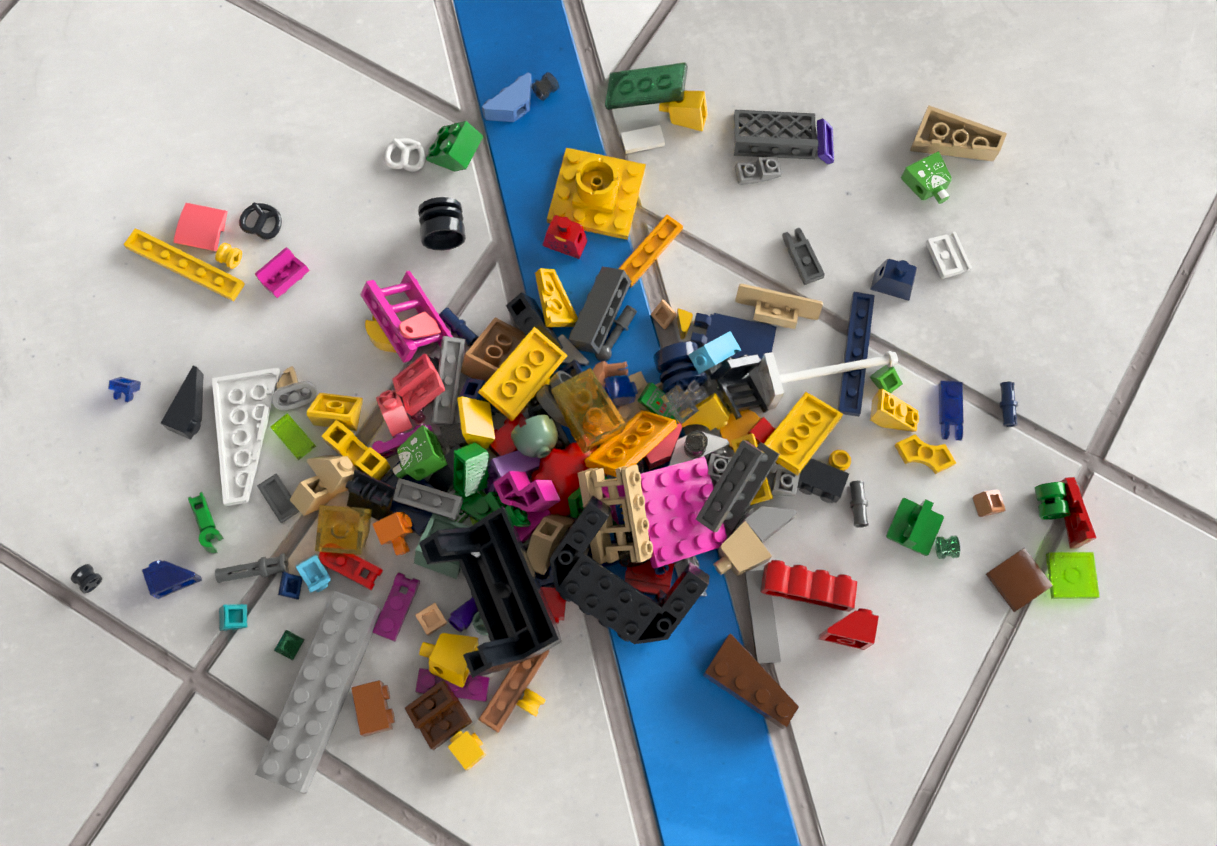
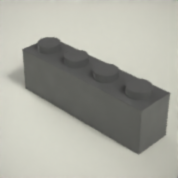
[569,266,632,354]

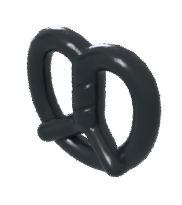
[239,202,282,240]

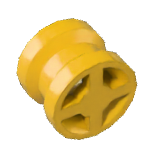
[215,243,242,269]
[516,688,546,717]

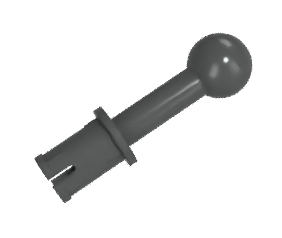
[595,305,637,362]

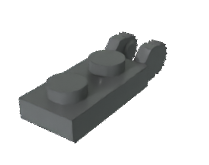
[782,228,825,285]

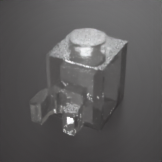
[661,380,707,424]

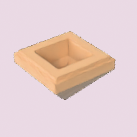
[651,299,677,330]

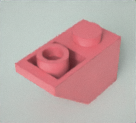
[376,390,413,437]
[643,423,682,470]

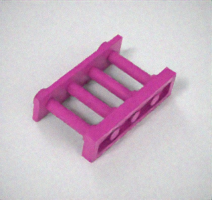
[360,271,453,363]

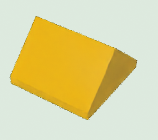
[307,393,363,431]
[457,396,495,449]

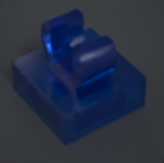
[108,377,141,402]

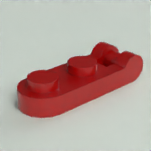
[319,544,383,591]

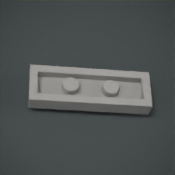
[393,478,464,520]

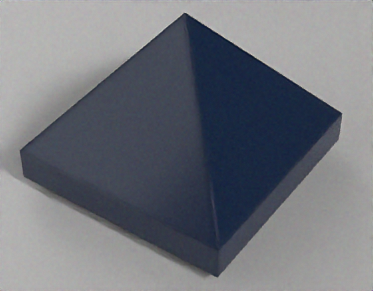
[278,572,303,600]

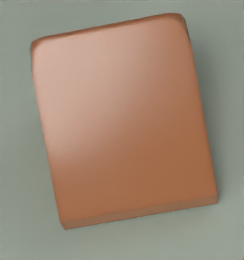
[973,490,1006,517]

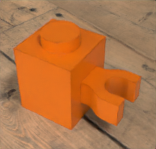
[372,512,413,556]

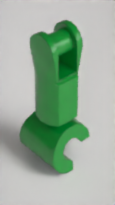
[188,492,224,554]

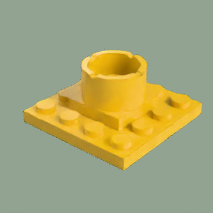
[547,148,646,240]

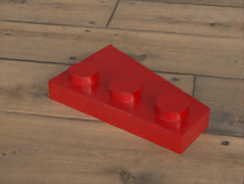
[1060,477,1097,549]

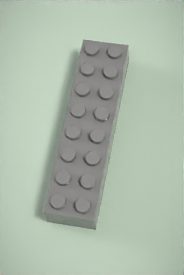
[255,591,382,793]

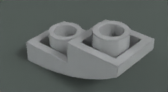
[734,157,782,185]

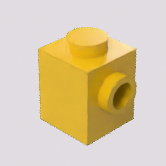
[448,731,486,771]

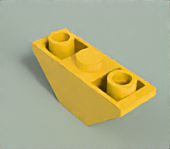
[870,389,919,432]

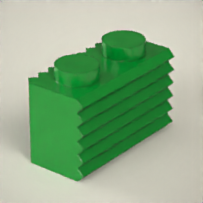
[454,442,489,498]

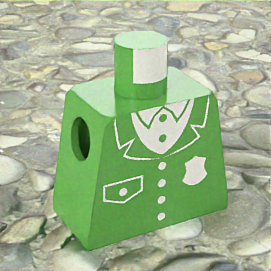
[901,151,952,204]
[393,425,447,480]

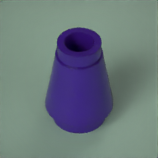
[448,597,479,632]

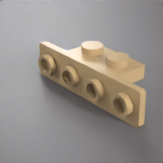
[735,283,823,329]

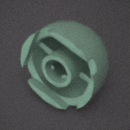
[511,415,558,458]

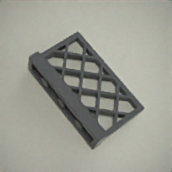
[734,110,818,160]

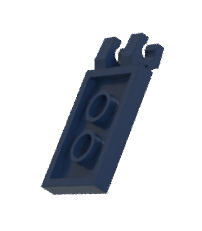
[690,313,777,366]

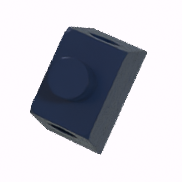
[870,259,917,301]

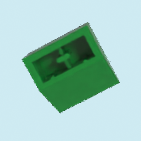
[426,121,483,172]

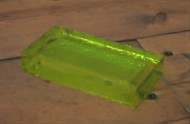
[270,413,316,461]

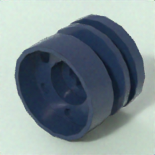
[653,341,708,395]

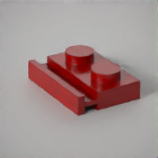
[625,556,674,595]

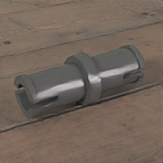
[850,480,869,528]

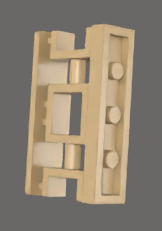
[578,465,653,564]

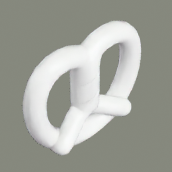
[384,138,425,172]

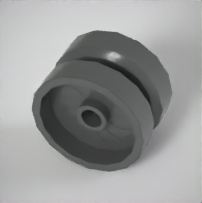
[536,371,593,428]

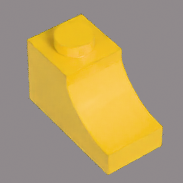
[677,393,730,431]

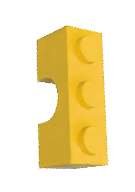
[321,419,391,481]

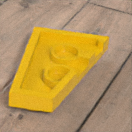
[535,268,578,327]

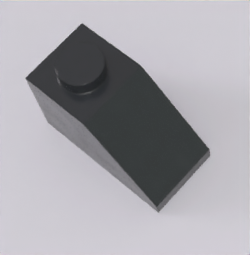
[428,444,461,493]

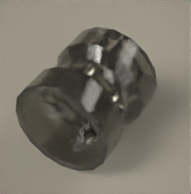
[531,72,559,101]
[684,431,708,459]

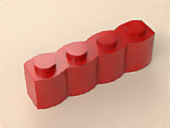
[761,560,857,612]

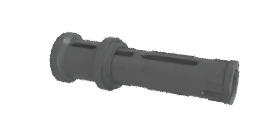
[215,553,289,583]

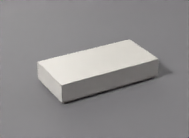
[621,125,665,154]

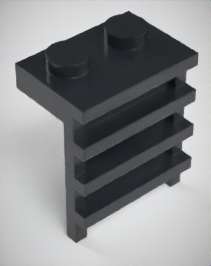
[710,354,769,420]

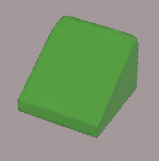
[870,365,903,393]

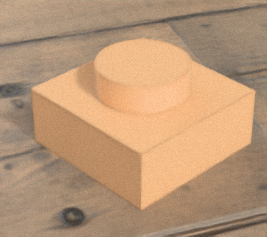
[415,603,448,636]

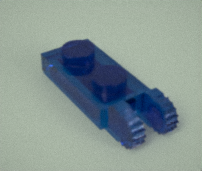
[939,381,964,441]

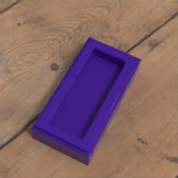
[816,118,834,165]

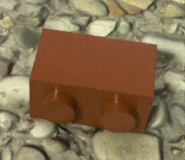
[351,680,395,737]

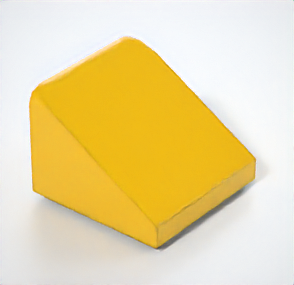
[676,308,693,340]

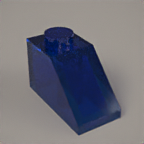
[602,376,638,410]
[142,560,202,599]

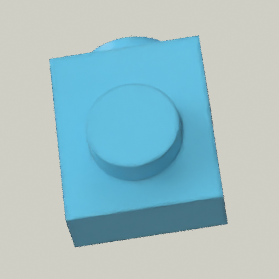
[296,553,331,593]

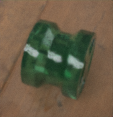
[935,535,960,559]

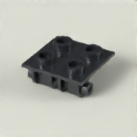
[346,470,396,521]

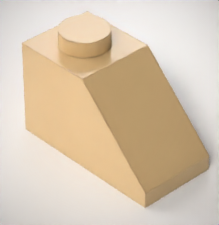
[307,455,358,495]
[290,476,338,516]

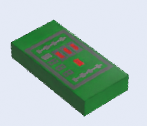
[637,382,683,420]

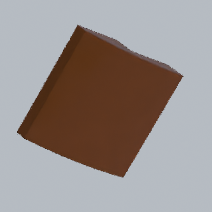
[986,548,1053,612]
[405,680,472,750]

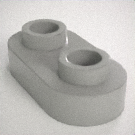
[272,381,317,411]

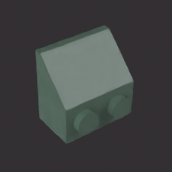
[414,513,470,579]

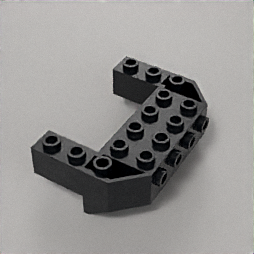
[550,495,709,644]

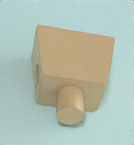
[713,521,772,576]

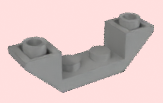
[708,453,800,496]

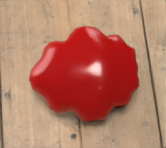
[532,442,605,516]

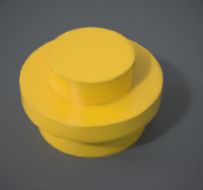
[828,450,851,471]

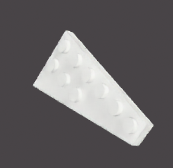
[212,367,280,506]

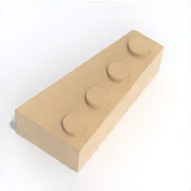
[910,105,1007,161]

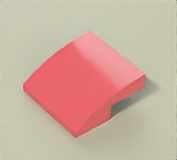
[173,203,228,251]
[392,353,445,416]

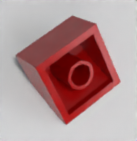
[819,608,879,650]

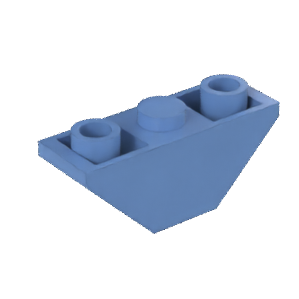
[482,72,532,122]

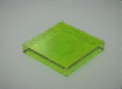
[1046,552,1100,599]

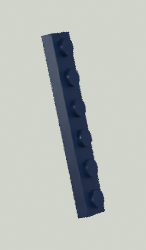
[838,292,875,417]

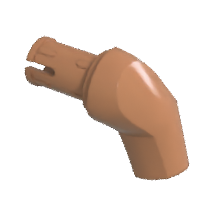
[584,361,628,399]

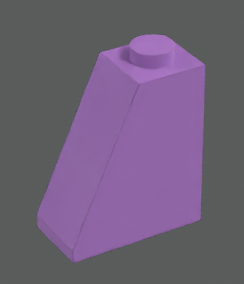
[484,451,540,495]

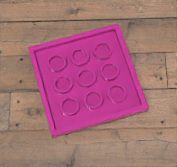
[640,457,727,568]

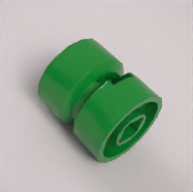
[1034,482,1071,520]

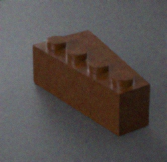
[703,633,799,729]

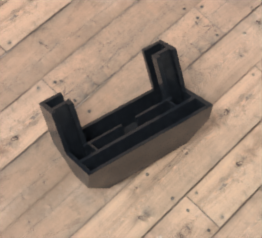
[419,506,562,678]

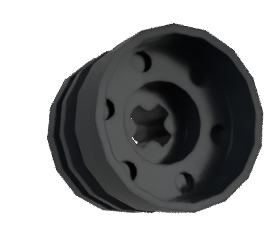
[418,197,466,251]

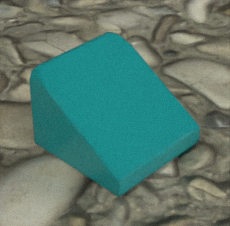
[219,604,248,631]

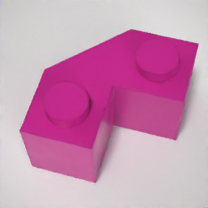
[493,471,561,512]

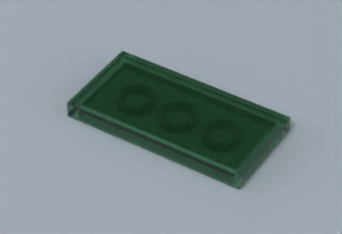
[605,62,688,110]

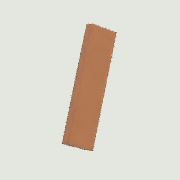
[478,650,550,733]

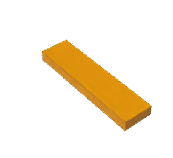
[619,214,683,288]

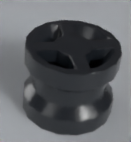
[70,564,102,594]

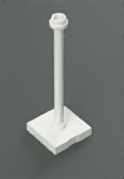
[757,351,898,410]

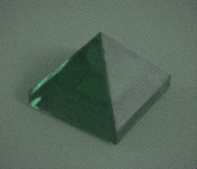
[274,630,305,660]

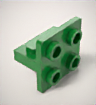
[886,498,944,556]

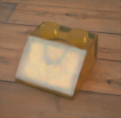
[315,505,372,555]

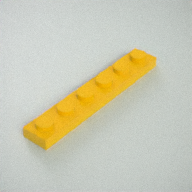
[123,228,245,302]

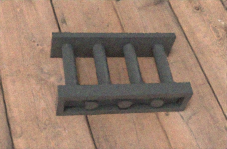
[696,440,780,532]

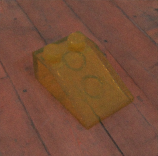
[551,368,627,454]

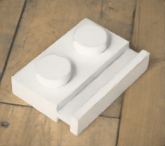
[926,232,972,279]

